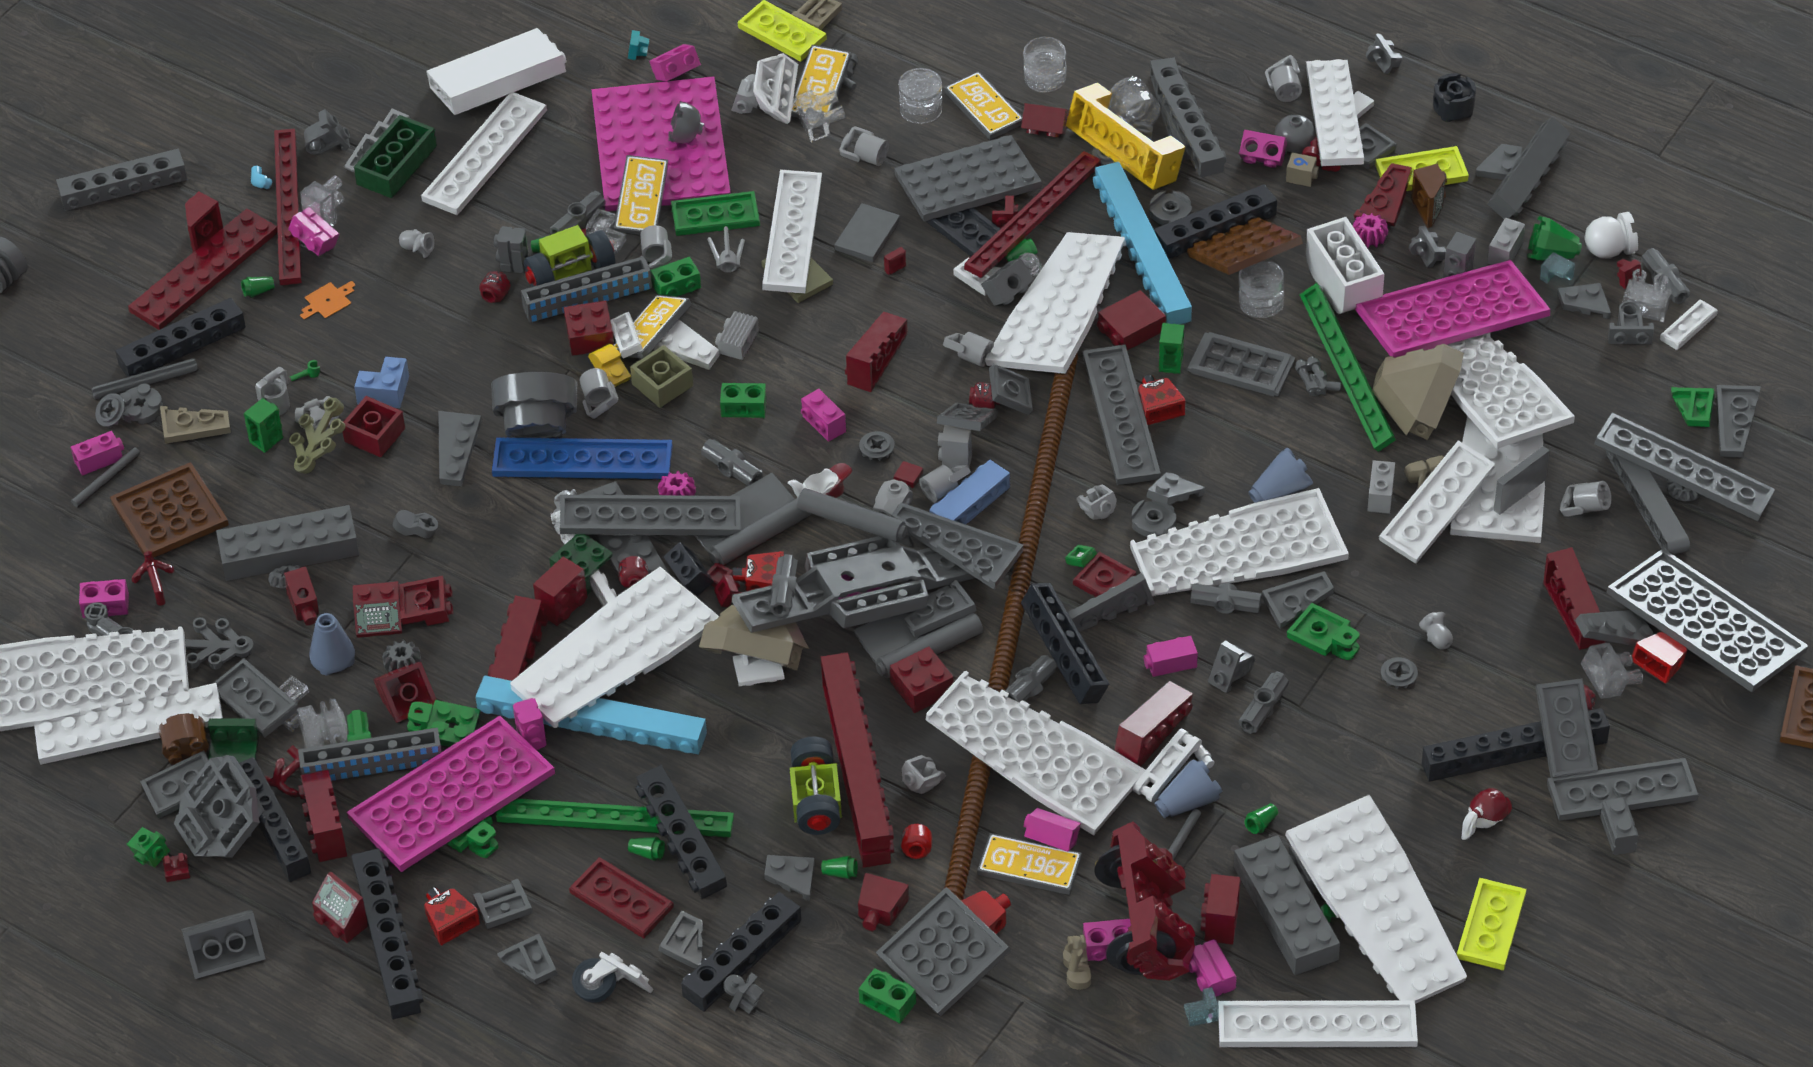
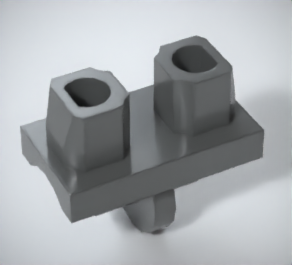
[1366,34,1403,74]
[1409,226,1446,268]
[724,973,764,1014]

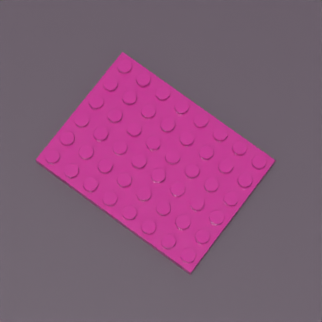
[591,77,731,212]

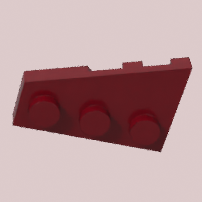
[1353,163,1413,227]

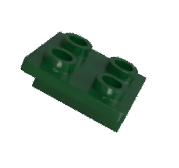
[549,534,613,595]
[208,718,259,763]

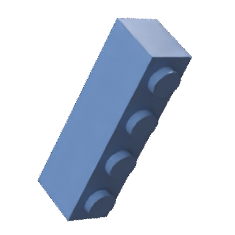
[930,460,1010,525]

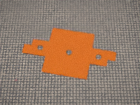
[300,281,355,319]

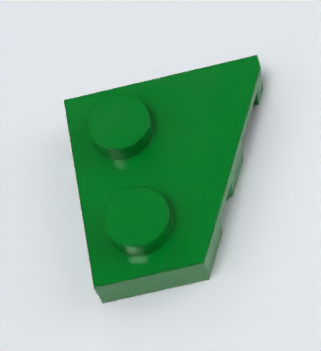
[1671,387,1715,427]

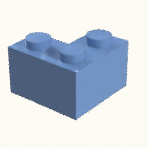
[354,357,409,408]

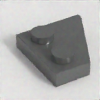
[1476,144,1522,180]
[1558,283,1611,319]
[1147,472,1205,505]
[765,855,815,900]
[658,910,703,969]
[497,934,558,985]

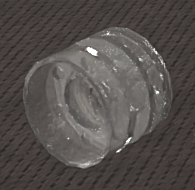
[1023,36,1067,92]
[898,68,943,124]
[1108,77,1161,126]
[1238,260,1284,318]
[296,698,348,748]

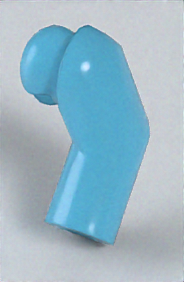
[251,166,272,189]

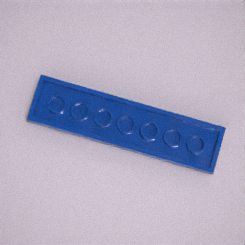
[492,438,673,479]

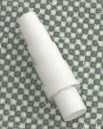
[1188,734,1214,768]

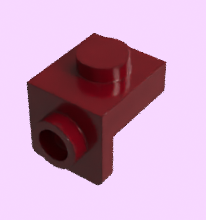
[992,196,1018,229]

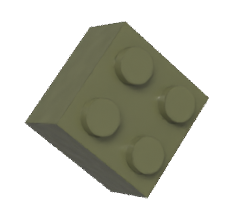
[630,345,693,408]

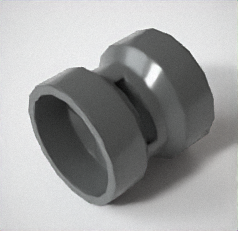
[84,603,108,634]

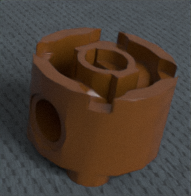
[159,713,209,765]

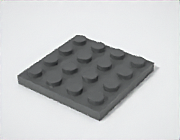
[876,887,1011,1017]

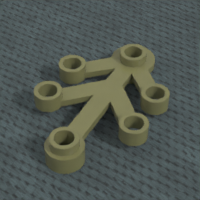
[289,397,345,474]

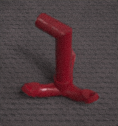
[132,551,174,606]
[264,745,300,797]

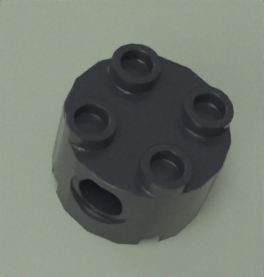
[1433,73,1476,122]

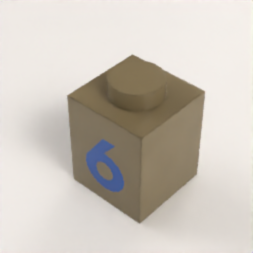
[1286,153,1319,187]

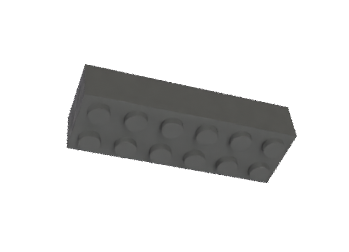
[216,505,359,581]
[1234,835,1340,975]

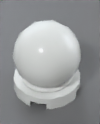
[1584,212,1638,258]

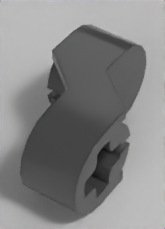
[392,510,438,538]

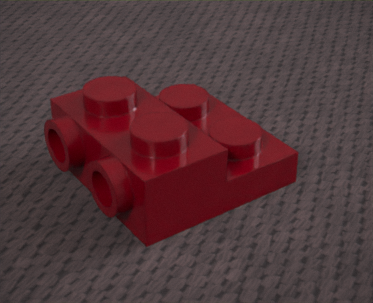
[399,576,453,626]

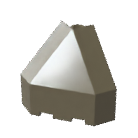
[1372,344,1464,440]
[699,605,809,670]

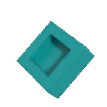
[628,30,649,60]

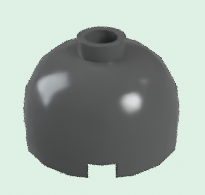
[668,101,704,144]
[1274,114,1316,154]

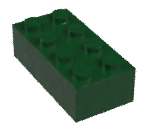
[354,115,437,199]

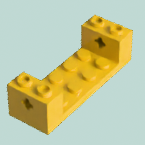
[1066,83,1186,190]

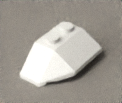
[753,53,798,124]

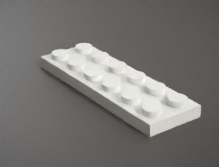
[1379,440,1495,564]

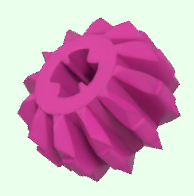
[1352,213,1388,248]
[658,471,696,496]

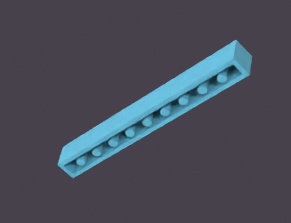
[1093,162,1192,324]
[476,676,707,755]

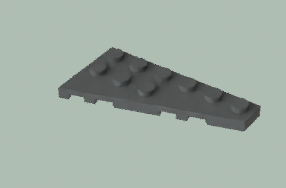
[891,503,1024,590]

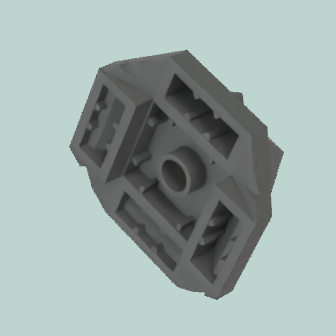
[174,755,264,858]

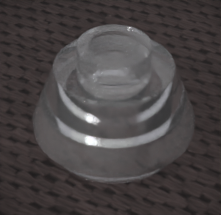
[1018,253,1043,279]

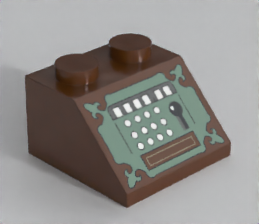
[1411,164,1447,228]

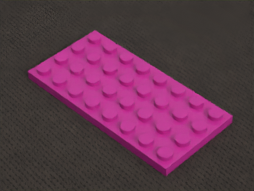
[1355,260,1550,358]
[347,716,555,872]

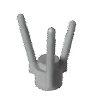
[707,227,745,272]

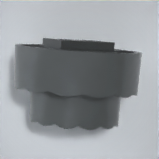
[491,372,577,438]

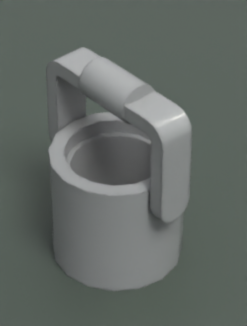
[1265,55,1302,102]
[839,126,889,166]
[640,225,672,272]
[943,332,994,367]
[255,367,290,416]
[579,368,618,419]
[919,465,971,503]
[1560,481,1611,516]

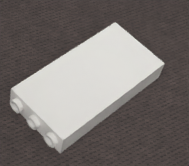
[426,28,567,115]

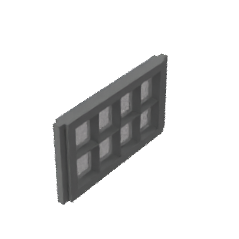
[1187,332,1296,397]

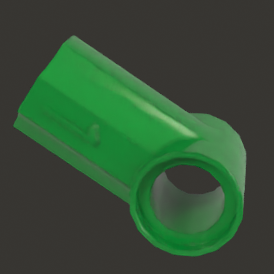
[347,710,372,742]

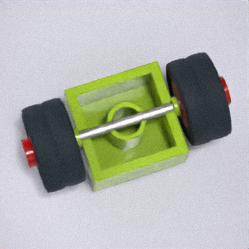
[524,225,616,287]
[790,737,842,835]

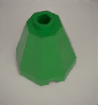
[1527,216,1582,260]

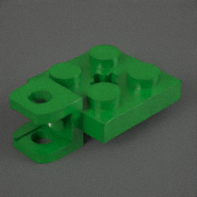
[1287,603,1360,660]
[407,700,480,747]
[446,816,498,858]

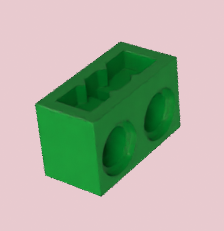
[650,257,701,297]
[1159,323,1184,374]
[720,383,767,418]
[244,398,284,453]
[859,968,916,1023]

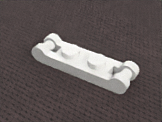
[1133,728,1202,803]

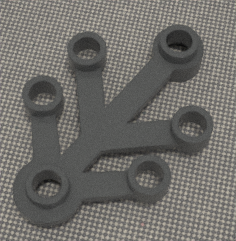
[185,617,254,669]

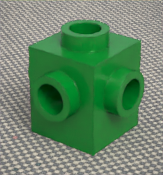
[127,827,170,868]

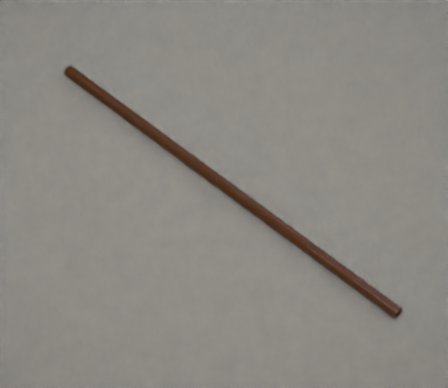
[944,353,1078,900]

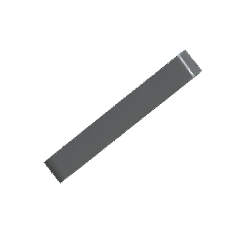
[1605,450,1690,555]

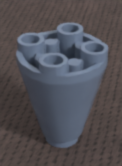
[1248,447,1313,503]
[309,613,355,675]
[1154,759,1223,818]

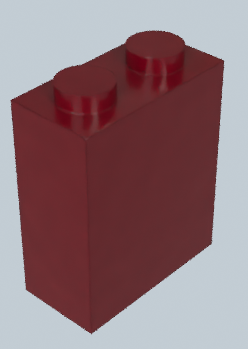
[1097,290,1166,350]

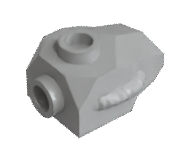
[731,74,758,114]
[873,480,913,516]
[1077,484,1117,520]
[902,755,946,794]

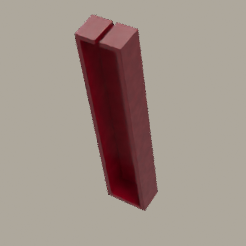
[821,652,894,868]

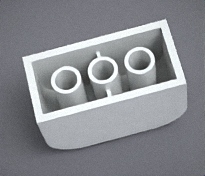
[1306,217,1384,314]

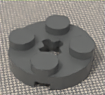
[1150,191,1192,225]
[120,384,163,424]
[1132,500,1176,537]

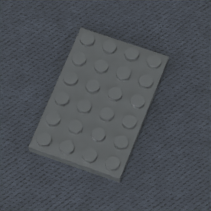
[894,135,1042,221]

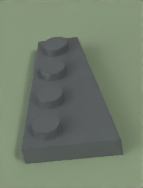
[1716,385,1761,457]
[438,411,482,487]
[1068,573,1155,631]
[1575,610,1653,646]

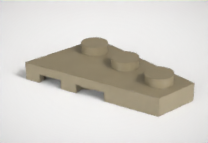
[160,406,231,444]

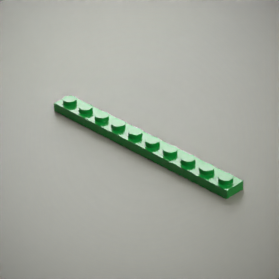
[1300,283,1396,452]
[496,799,734,837]

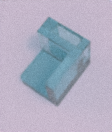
[1540,252,1575,283]
[1184,987,1219,1026]

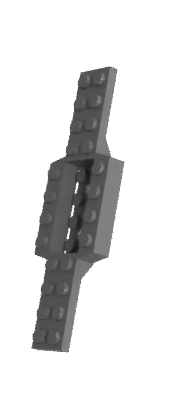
[732,536,976,633]

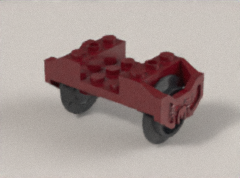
[1094,822,1195,981]

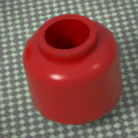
[901,824,932,859]

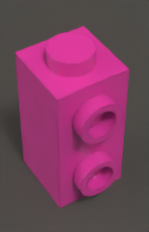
[71,431,124,476]
[1143,636,1198,677]
[1024,808,1081,852]

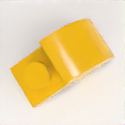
[588,344,631,387]

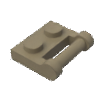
[791,0,842,30]

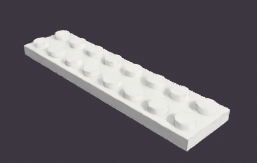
[1306,59,1364,166]
[421,92,547,215]
[762,170,822,293]
[34,683,223,765]
[1218,1000,1418,1047]

